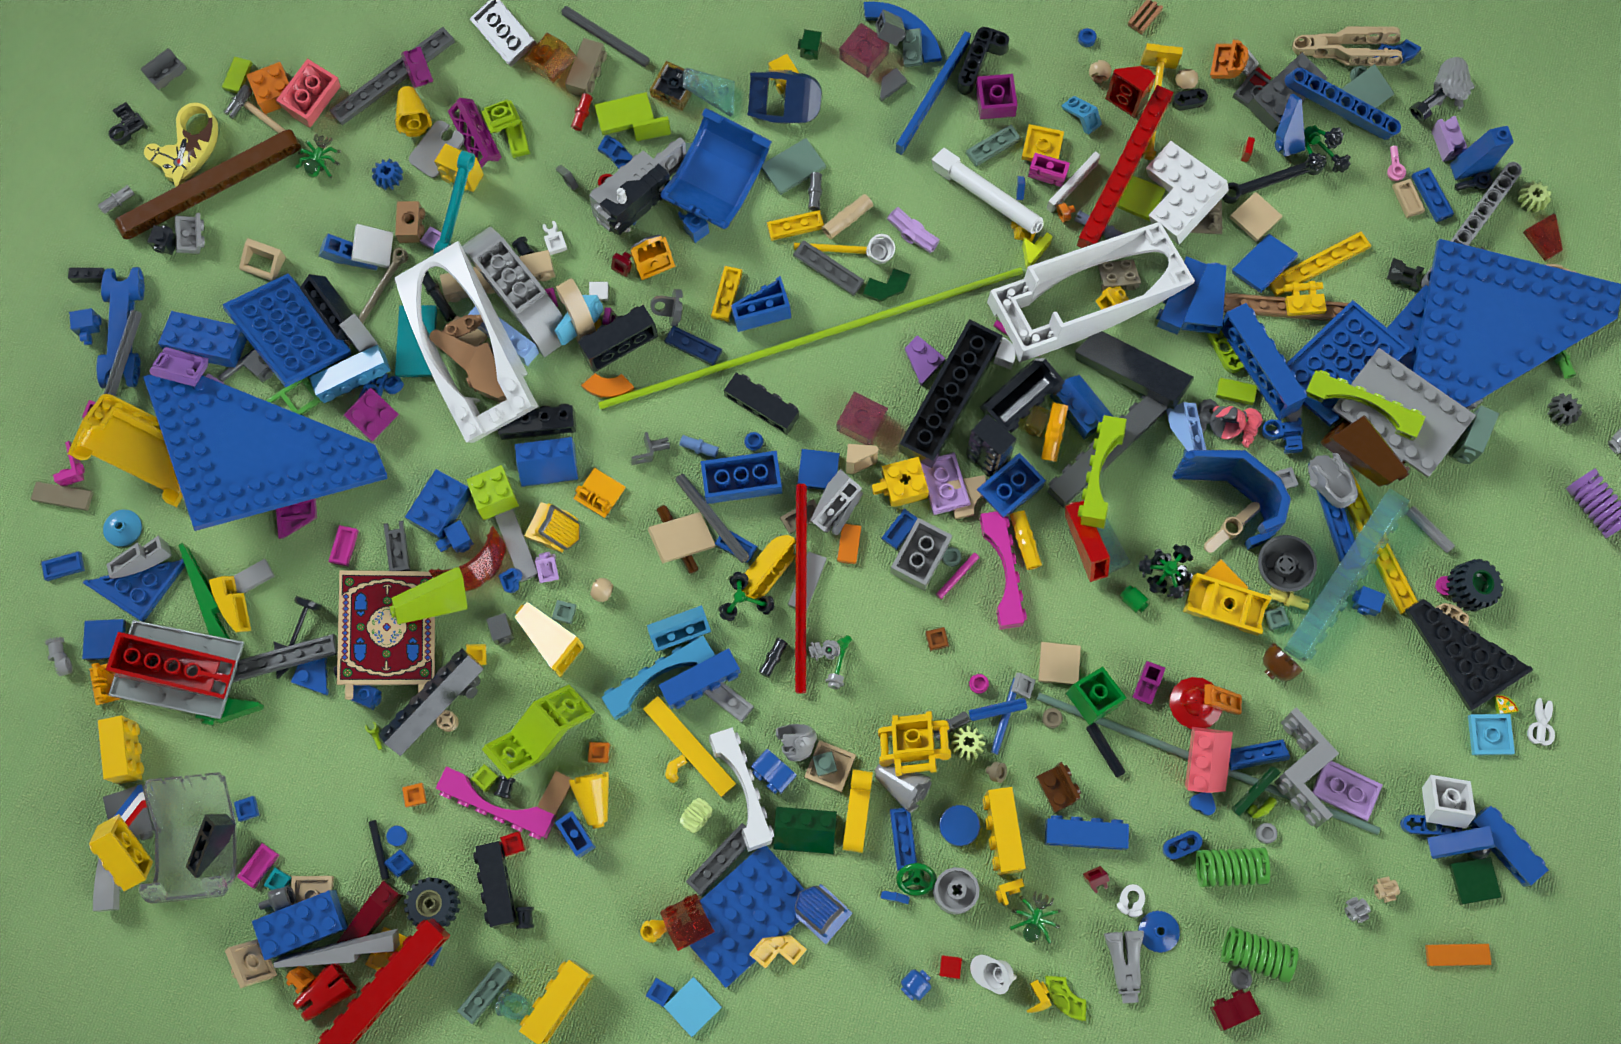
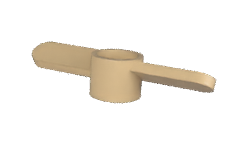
[1204,502,1261,553]

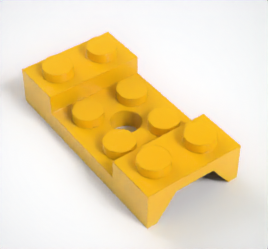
[1183,573,1272,636]

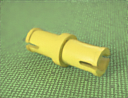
[1268,587,1310,611]

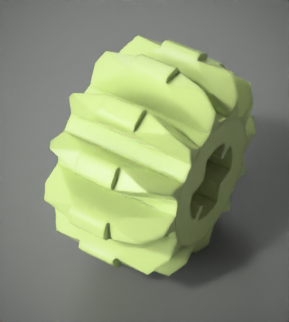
[1518,180,1551,213]
[951,726,985,761]
[680,798,713,833]

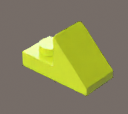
[1022,232,1053,269]

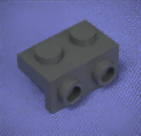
[141,48,187,90]

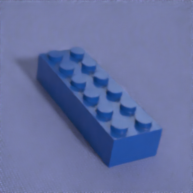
[1221,303,1307,420]

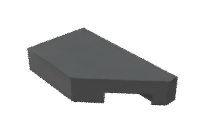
[880,68,907,102]
[556,165,579,190]

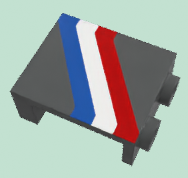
[103,784,160,840]

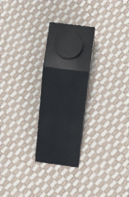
[186,814,236,878]

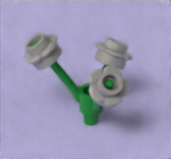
[808,635,852,689]

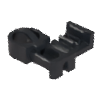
[109,102,148,145]

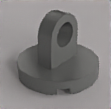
[650,288,683,326]

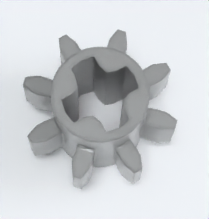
[1344,897,1371,923]

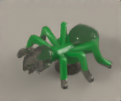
[295,134,341,178]
[1010,891,1061,944]

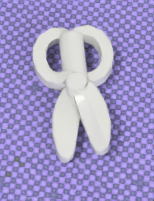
[1527,698,1555,746]

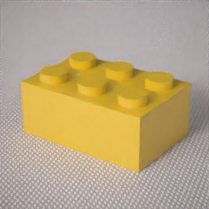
[98,715,144,784]
[89,814,153,891]

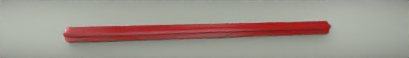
[795,484,807,694]

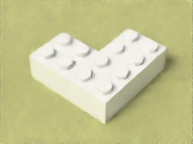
[1146,141,1229,244]

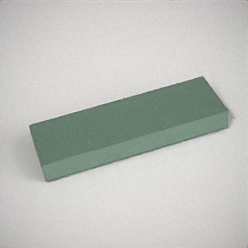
[966,125,1021,167]
[457,962,514,1024]

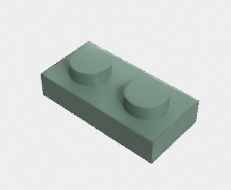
[903,28,923,67]

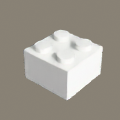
[1422,775,1476,828]

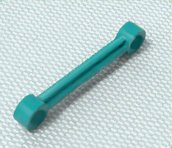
[433,150,475,255]

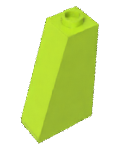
[389,567,468,624]

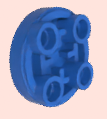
[939,805,980,846]

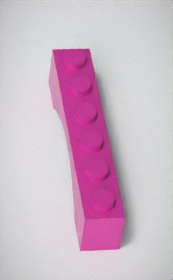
[980,511,1027,630]
[436,766,557,840]

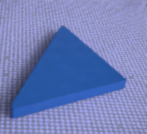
[83,559,185,622]

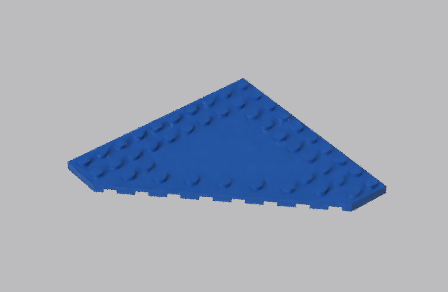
[1413,239,1621,408]
[143,375,387,531]

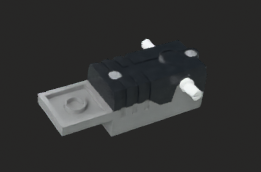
[589,137,686,235]

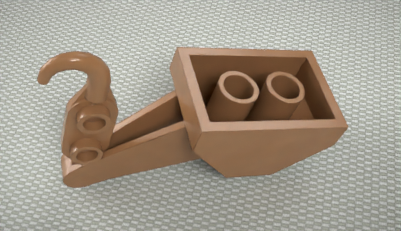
[429,315,507,403]

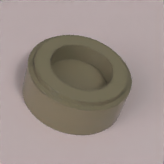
[1042,708,1062,729]

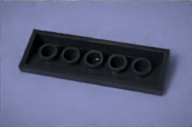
[1075,331,1194,410]

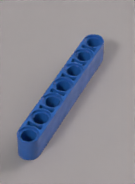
[1284,67,1401,140]

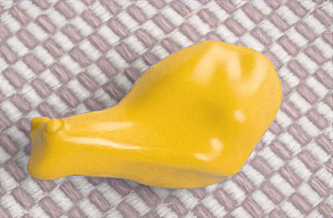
[640,919,673,943]

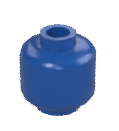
[901,969,931,1001]

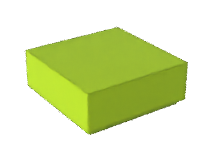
[471,764,499,792]

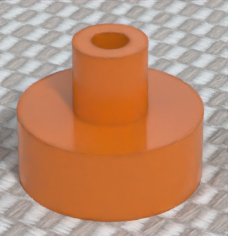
[1056,203,1075,222]

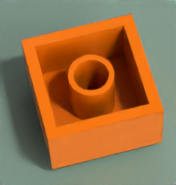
[247,62,290,114]

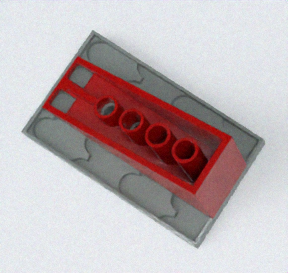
[106,620,244,719]

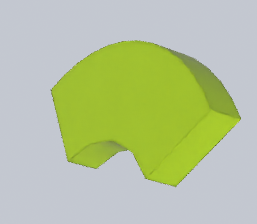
[1045,976,1086,1021]

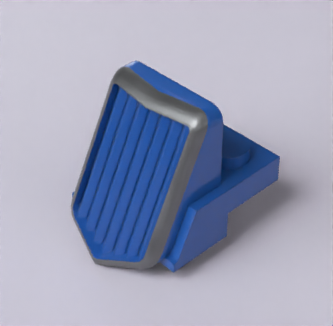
[794,884,853,944]

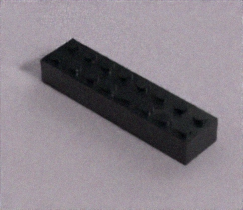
[898,319,1003,468]

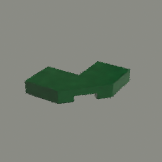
[863,268,911,302]

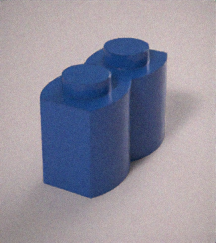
[751,749,797,795]

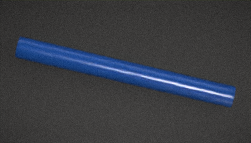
[990,678,1017,755]

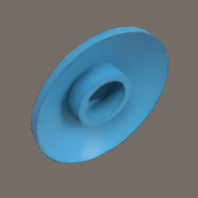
[103,510,142,547]

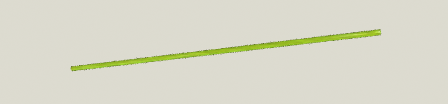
[598,267,1023,410]

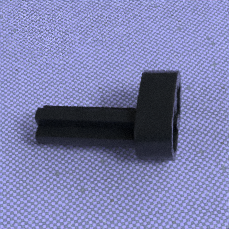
[1409,88,1447,121]

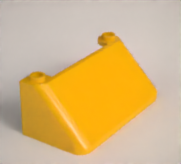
[67,394,183,507]

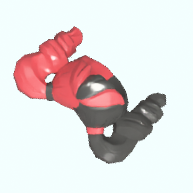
[1197,399,1263,448]

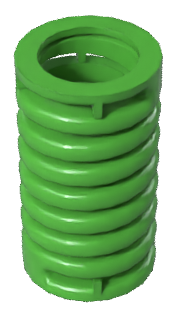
[1196,847,1270,887]
[1221,926,1298,983]

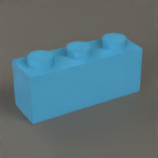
[647,605,711,652]

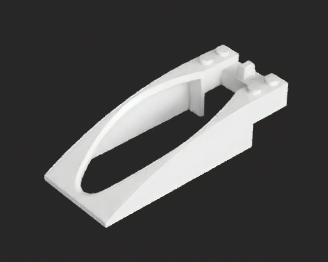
[987,222,1195,362]
[395,241,538,443]

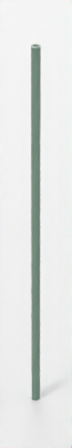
[1037,692,1380,835]

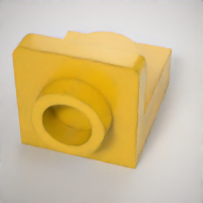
[995,878,1024,906]

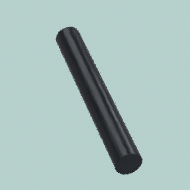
[368,820,390,881]

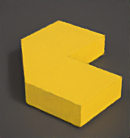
[749,935,807,969]

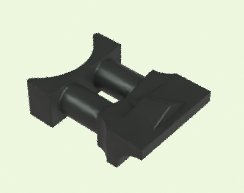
[1386,258,1425,292]

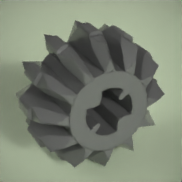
[1547,393,1582,426]

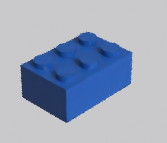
[405,469,472,540]

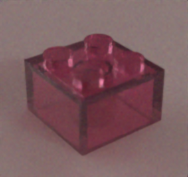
[839,23,890,78]
[837,392,888,445]

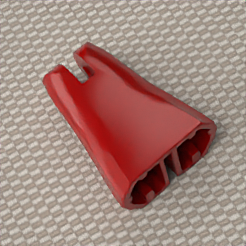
[293,963,357,1022]

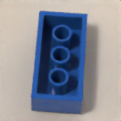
[158,311,247,368]
[701,451,782,504]
[252,890,348,960]

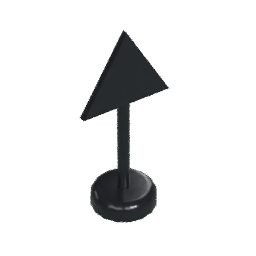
[273,595,322,679]

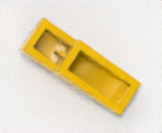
[209,576,251,633]

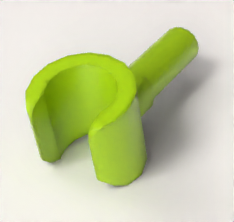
[365,722,383,750]

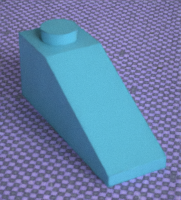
[555,295,604,345]

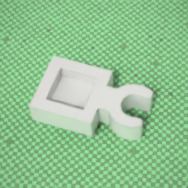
[543,221,568,255]

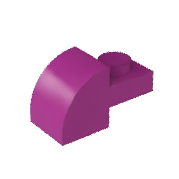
[1132,661,1166,704]

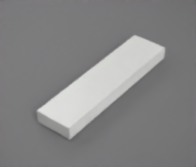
[1047,151,1100,213]

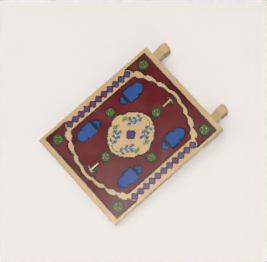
[337,570,435,700]

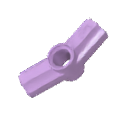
[887,207,940,253]

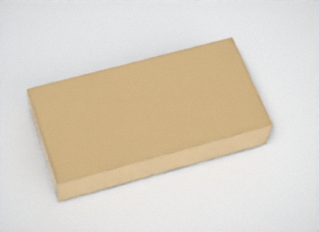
[1392,179,1425,218]

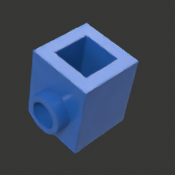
[1352,586,1386,616]
[350,685,382,710]

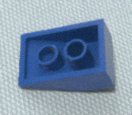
[977,453,1046,518]

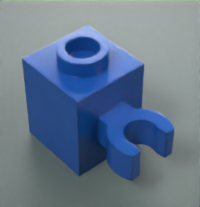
[678,211,710,243]
[69,308,102,345]
[435,520,474,553]

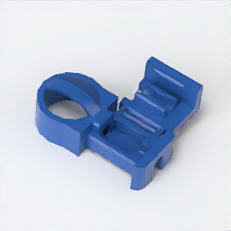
[1262,417,1304,454]

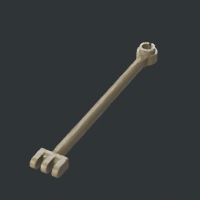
[331,248,409,366]

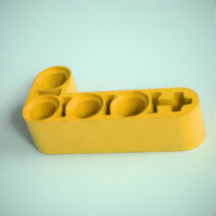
[843,769,873,853]

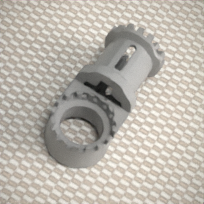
[45,637,73,676]

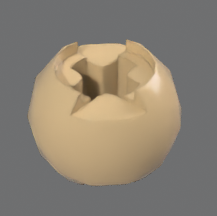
[1089,60,1112,83]
[1175,69,1199,89]
[590,578,613,602]

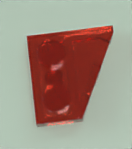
[1523,213,1563,262]

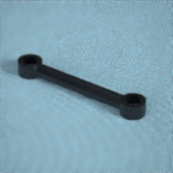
[1222,158,1326,204]

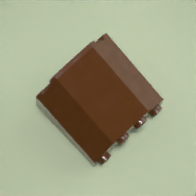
[1320,415,1410,487]

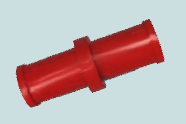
[571,93,593,131]

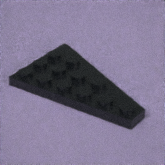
[1405,599,1533,711]

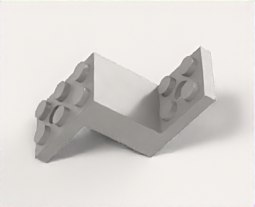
[1274,707,1339,829]

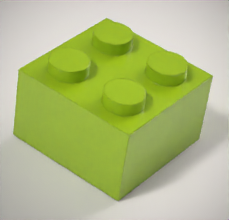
[466,465,519,521]

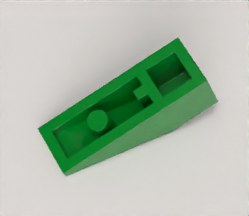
[195,698,264,726]

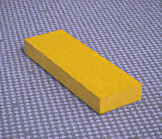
[767,210,824,241]
[711,266,743,322]

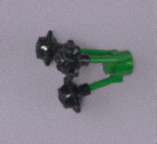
[1304,125,1351,173]

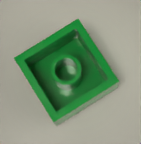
[1066,666,1127,725]

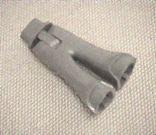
[1104,931,1144,1003]

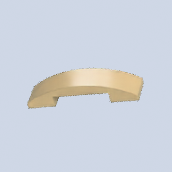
[556,278,596,347]

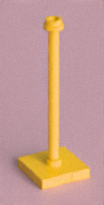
[1141,43,1183,160]

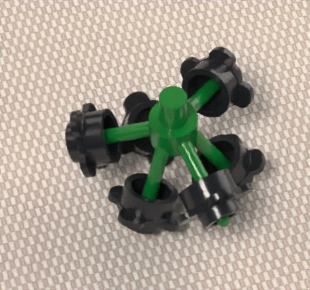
[1138,544,1194,599]

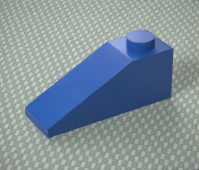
[1275,94,1305,156]
[318,234,378,270]

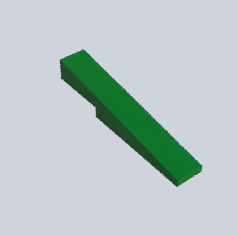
[178,543,230,639]

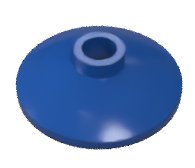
[1138,911,1180,953]

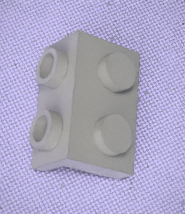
[175,213,205,254]

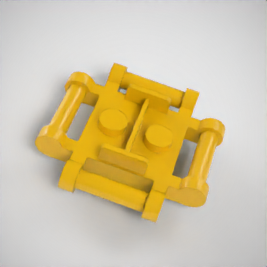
[878,711,951,777]

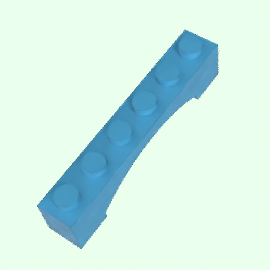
[601,636,715,721]

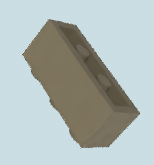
[565,38,607,97]

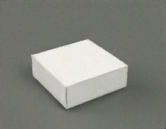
[589,282,609,301]

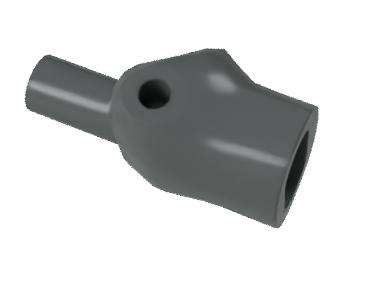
[258,885,297,912]

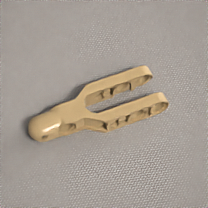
[1292,26,1403,66]

